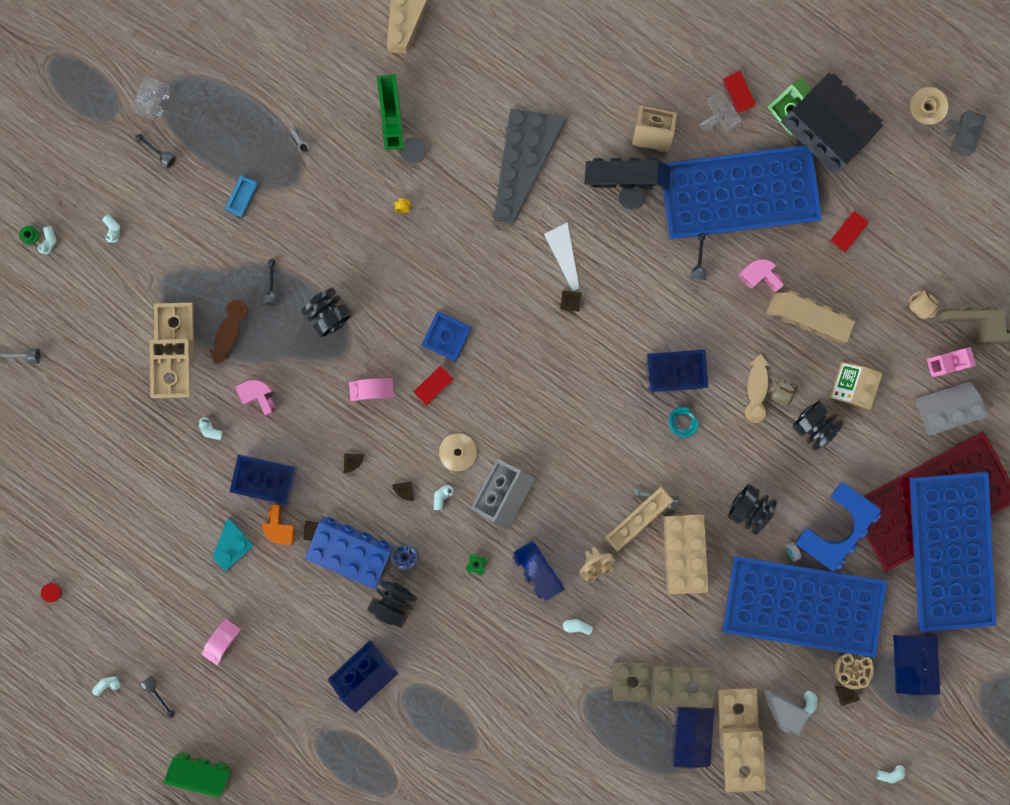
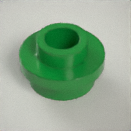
[19,225,39,245]

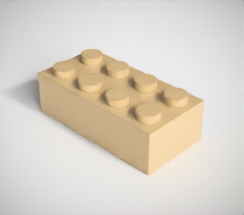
[663,514,708,594]

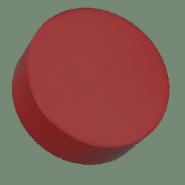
[41,583,62,603]

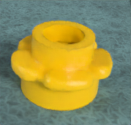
[393,198,412,213]

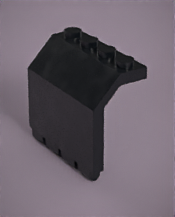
[781,73,883,175]

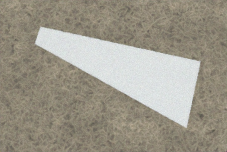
[544,222,579,291]

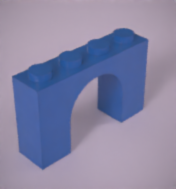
[795,481,881,572]

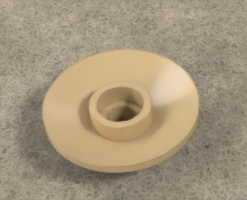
[910,87,948,125]
[439,433,477,472]

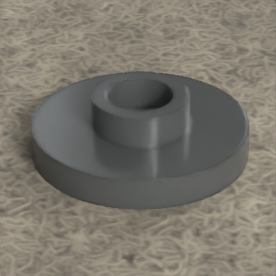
[400,138,426,164]
[619,186,645,211]

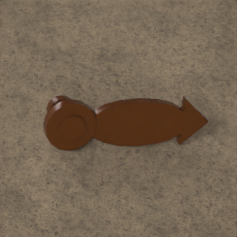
[210,300,248,364]

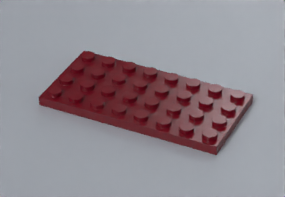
[863,432,1010,572]

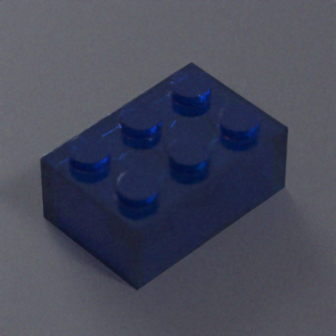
[645,349,709,393]
[229,454,298,505]

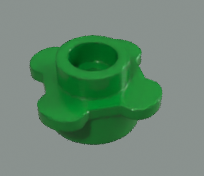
[466,554,487,575]

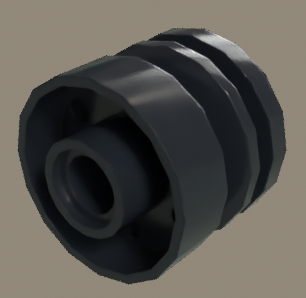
[301,287,353,338]
[792,399,845,450]
[727,484,777,535]
[367,580,418,628]

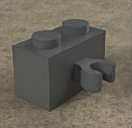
[944,110,986,156]

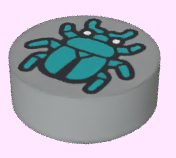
[785,542,801,562]

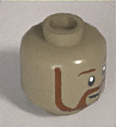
[769,378,799,407]

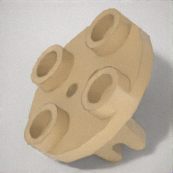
[579,548,615,583]

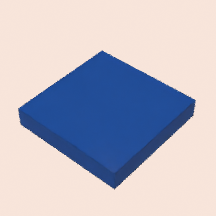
[421,311,472,362]

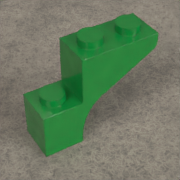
[377,74,404,150]

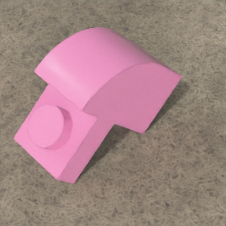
[738,260,784,292]
[927,347,976,377]
[349,378,394,401]
[235,380,275,416]
[201,618,241,665]

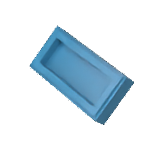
[225,175,259,218]

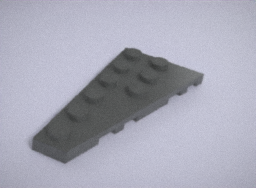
[494,109,567,224]

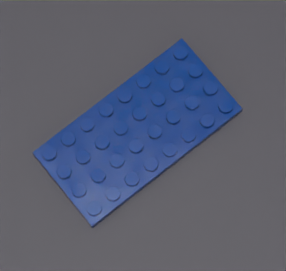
[663,146,822,240]
[910,471,996,632]
[722,556,887,658]

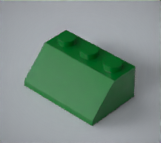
[163,752,233,798]

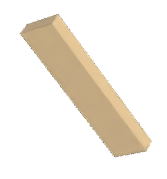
[605,487,674,552]

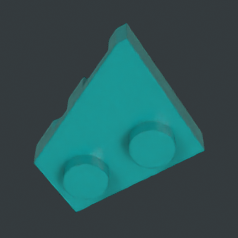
[212,518,254,572]

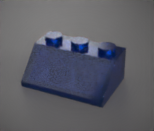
[512,539,565,601]
[893,634,940,695]
[328,640,399,713]
[671,707,715,768]

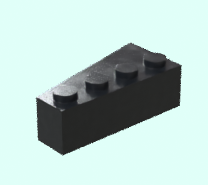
[584,157,671,191]

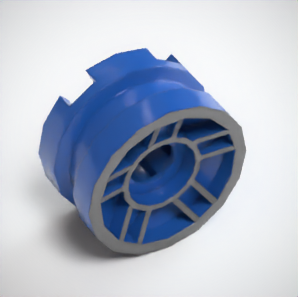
[391,544,419,571]

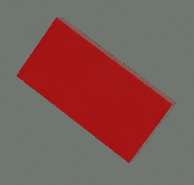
[722,71,756,114]
[830,211,869,253]
[413,365,454,406]

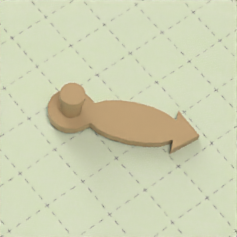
[744,354,770,423]

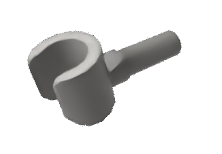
[291,129,310,154]

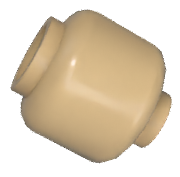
[909,291,939,319]

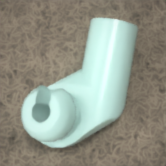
[102,214,121,243]
[38,226,57,255]
[198,417,223,440]
[433,485,454,510]
[563,619,593,635]
[92,676,121,696]
[803,691,818,717]
[876,765,906,783]

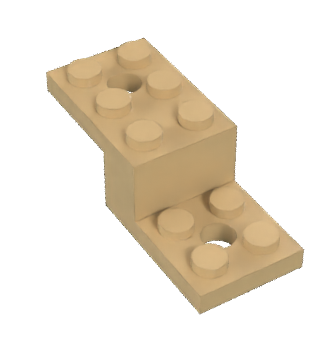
[149,303,195,399]
[717,688,766,792]

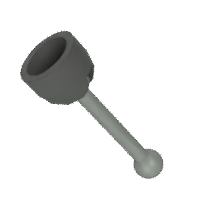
[0,348,41,364]
[633,488,680,512]

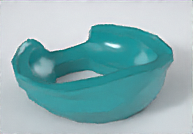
[668,407,699,438]

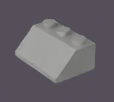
[915,381,988,435]
[471,458,536,530]
[763,688,810,735]

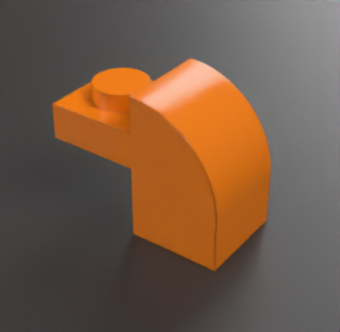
[262,504,296,545]

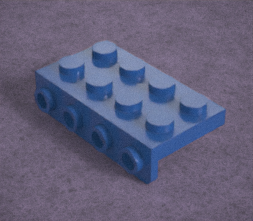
[305,517,393,589]

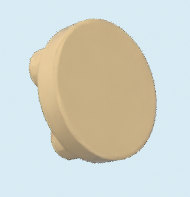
[834,653,874,690]

